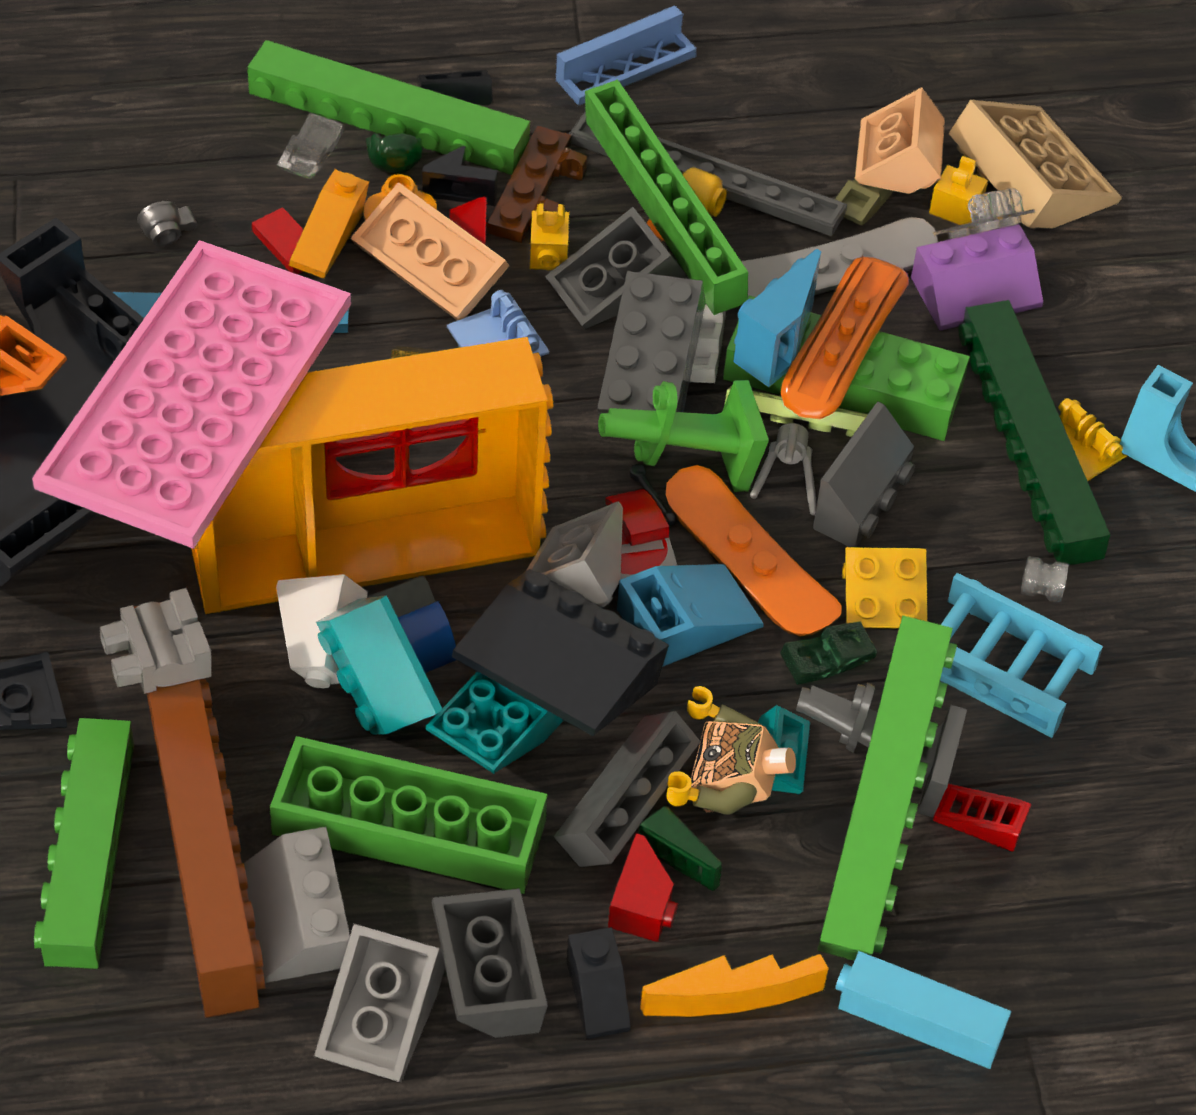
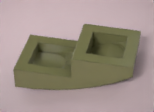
[835,179,894,226]

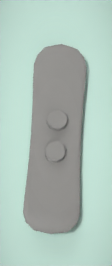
[741,217,938,297]

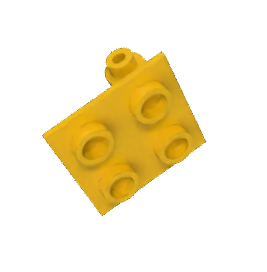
[1058,398,1127,481]
[842,547,927,629]

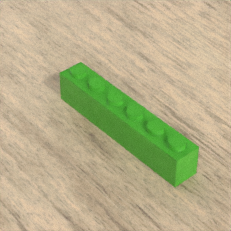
[34,718,134,969]

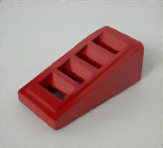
[933,784,1031,852]

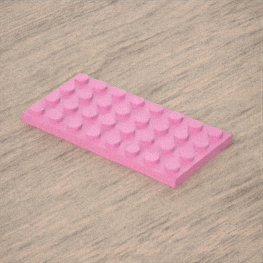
[32,240,351,549]

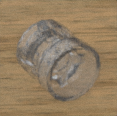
[1020,555,1069,603]

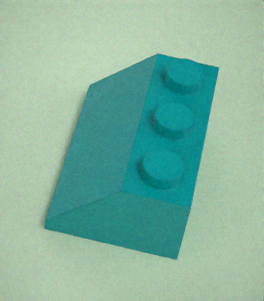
[316,595,443,734]

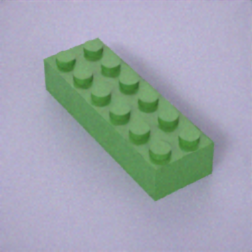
[723,295,970,441]
[270,736,547,894]

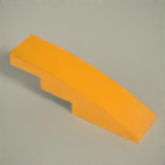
[640,954,828,1017]

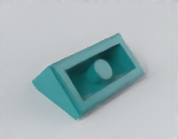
[758,705,810,794]

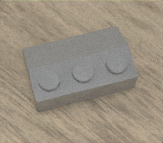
[244,827,350,983]

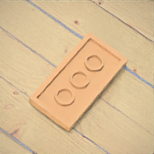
[351,182,509,321]

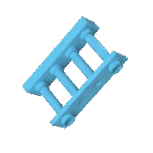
[940,573,1103,738]

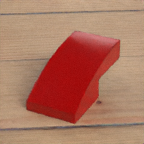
[605,489,669,546]

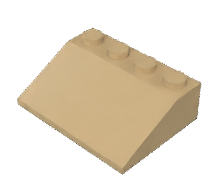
[948,100,1122,228]

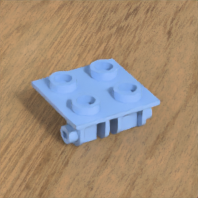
[447,290,549,357]

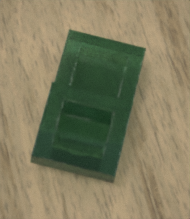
[780,621,878,685]

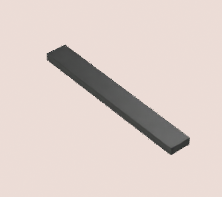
[569,112,847,236]

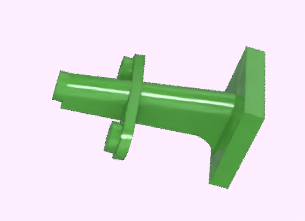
[598,380,769,492]

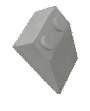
[525,501,623,608]
[314,924,445,1082]

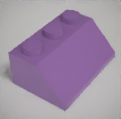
[911,224,1043,331]

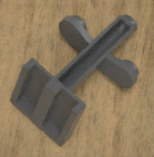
[796,682,967,818]

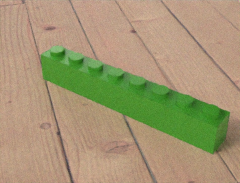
[247,40,530,175]
[585,80,748,315]
[817,615,957,961]

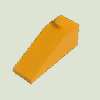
[289,169,369,278]

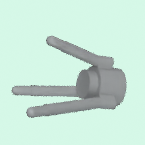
[750,423,817,516]

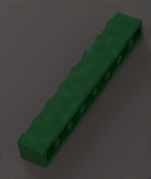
[958,300,1110,567]

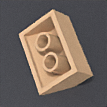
[855,87,945,194]

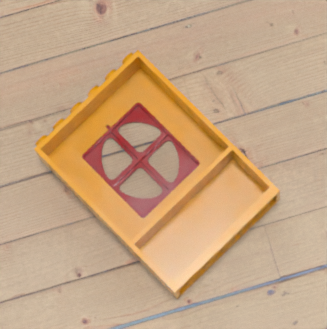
[191,337,553,614]

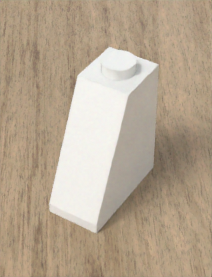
[276,574,368,688]

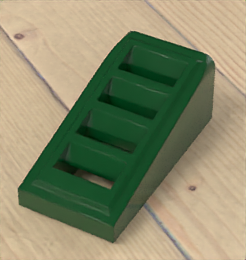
[639,806,722,891]

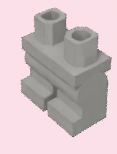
[100,588,212,694]

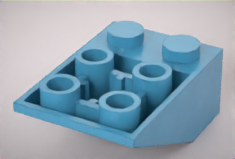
[734,249,821,387]
[617,564,763,667]

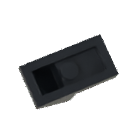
[422,146,497,206]

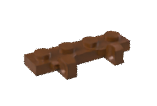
[487,125,588,243]

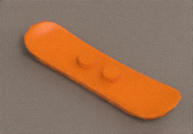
[780,257,909,419]
[665,465,842,636]

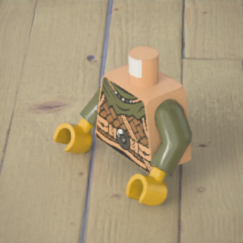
[666,686,796,815]

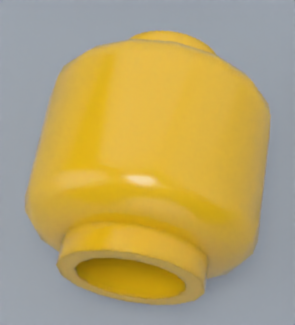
[682,167,727,217]

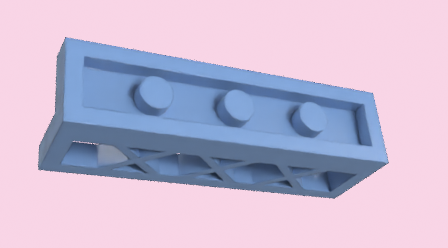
[556,6,697,106]

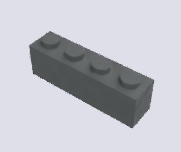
[554,711,701,867]

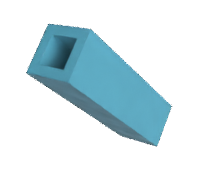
[835,951,1011,1069]

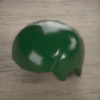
[366,133,422,174]

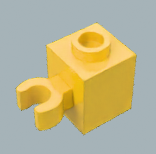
[929,156,990,228]
[530,203,569,270]

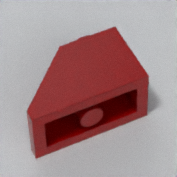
[608,834,678,942]

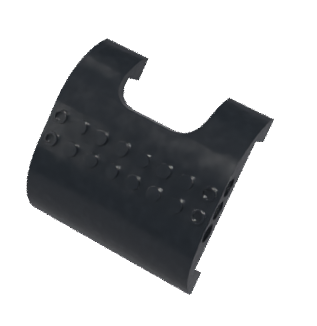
[0,218,144,586]

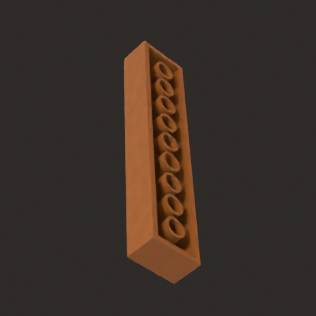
[134,602,265,1018]

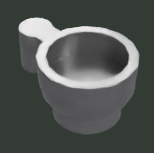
[137,201,198,246]

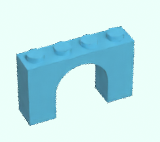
[1120,365,1196,492]

